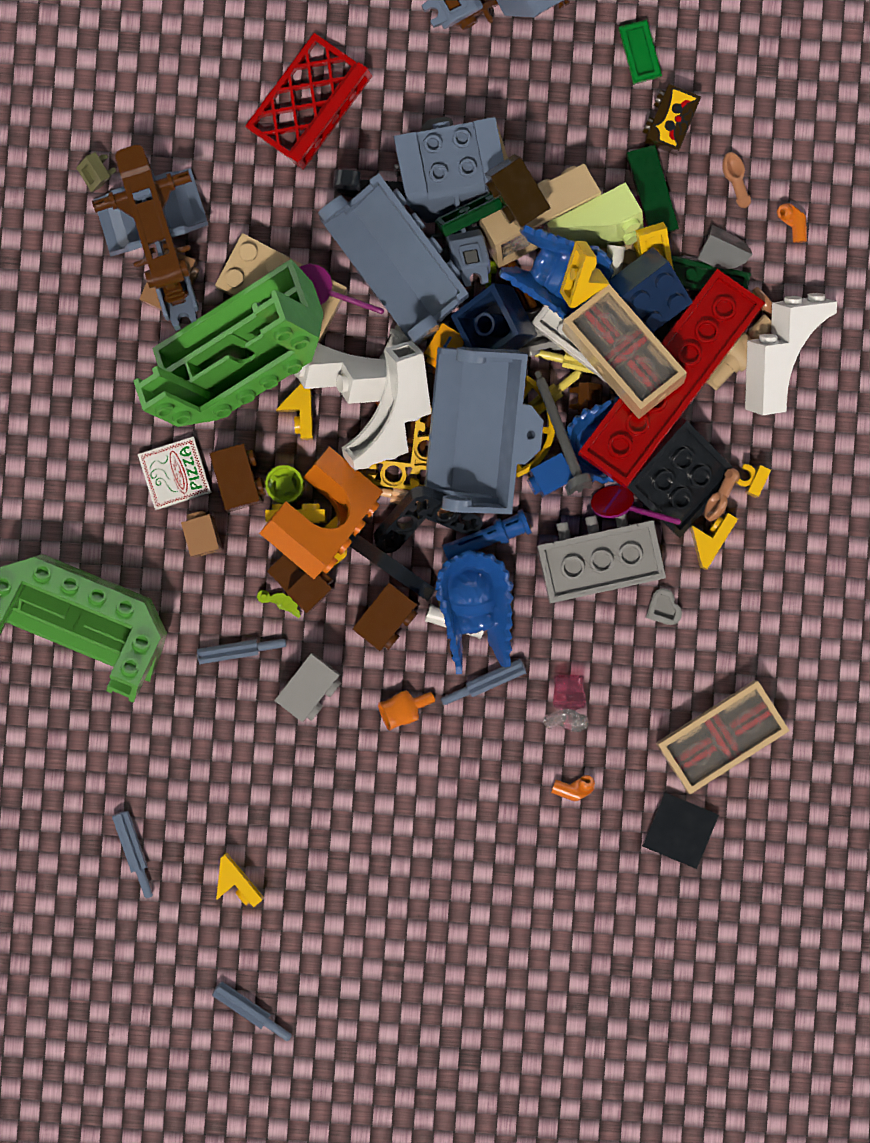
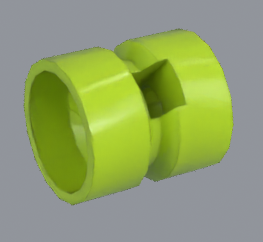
[265,465,305,504]

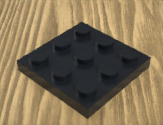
[628,417,733,538]

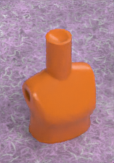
[378,690,435,731]

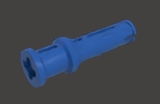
[442,509,532,560]

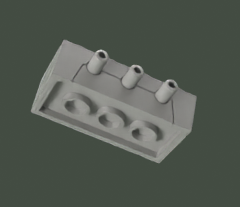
[536,514,666,604]

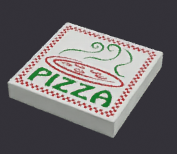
[138,437,212,510]

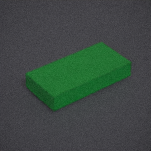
[618,19,662,85]

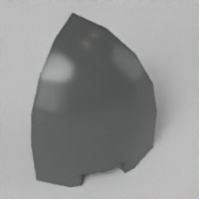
[698,225,753,270]

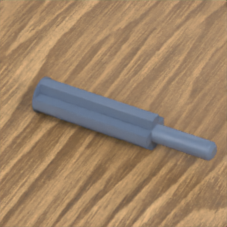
[197,639,287,665]
[441,658,527,705]
[112,811,153,899]
[212,981,292,1041]

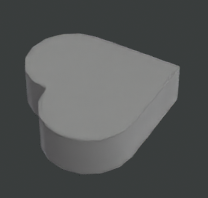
[645,588,682,625]

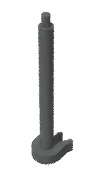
[535,371,593,496]

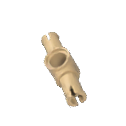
[707,314,771,391]

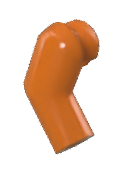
[777,203,807,243]
[551,775,595,801]

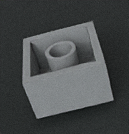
[274,653,341,723]

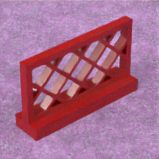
[245,33,373,170]

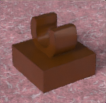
[569,383,603,413]

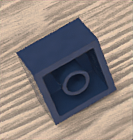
[608,247,693,333]
[451,283,538,350]

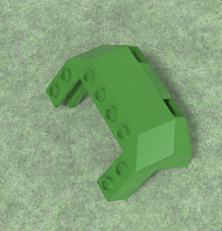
[133,259,324,427]
[0,554,167,703]

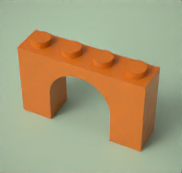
[259,446,383,579]

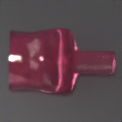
[553,675,586,730]

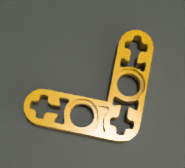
[361,405,432,490]

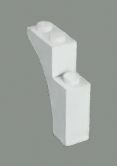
[745,293,837,415]
[342,340,431,471]
[294,343,386,404]

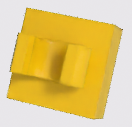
[735,464,771,498]

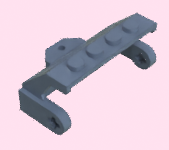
[318,173,469,346]
[425,347,544,514]

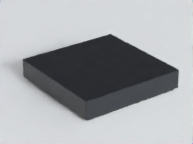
[642,792,719,869]

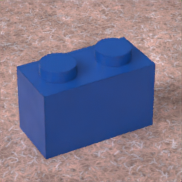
[527,452,573,498]

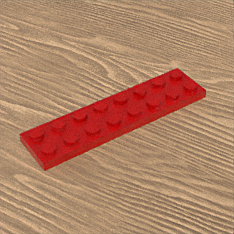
[578,269,765,489]

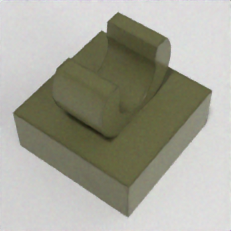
[76,152,116,193]

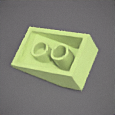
[547,182,643,248]

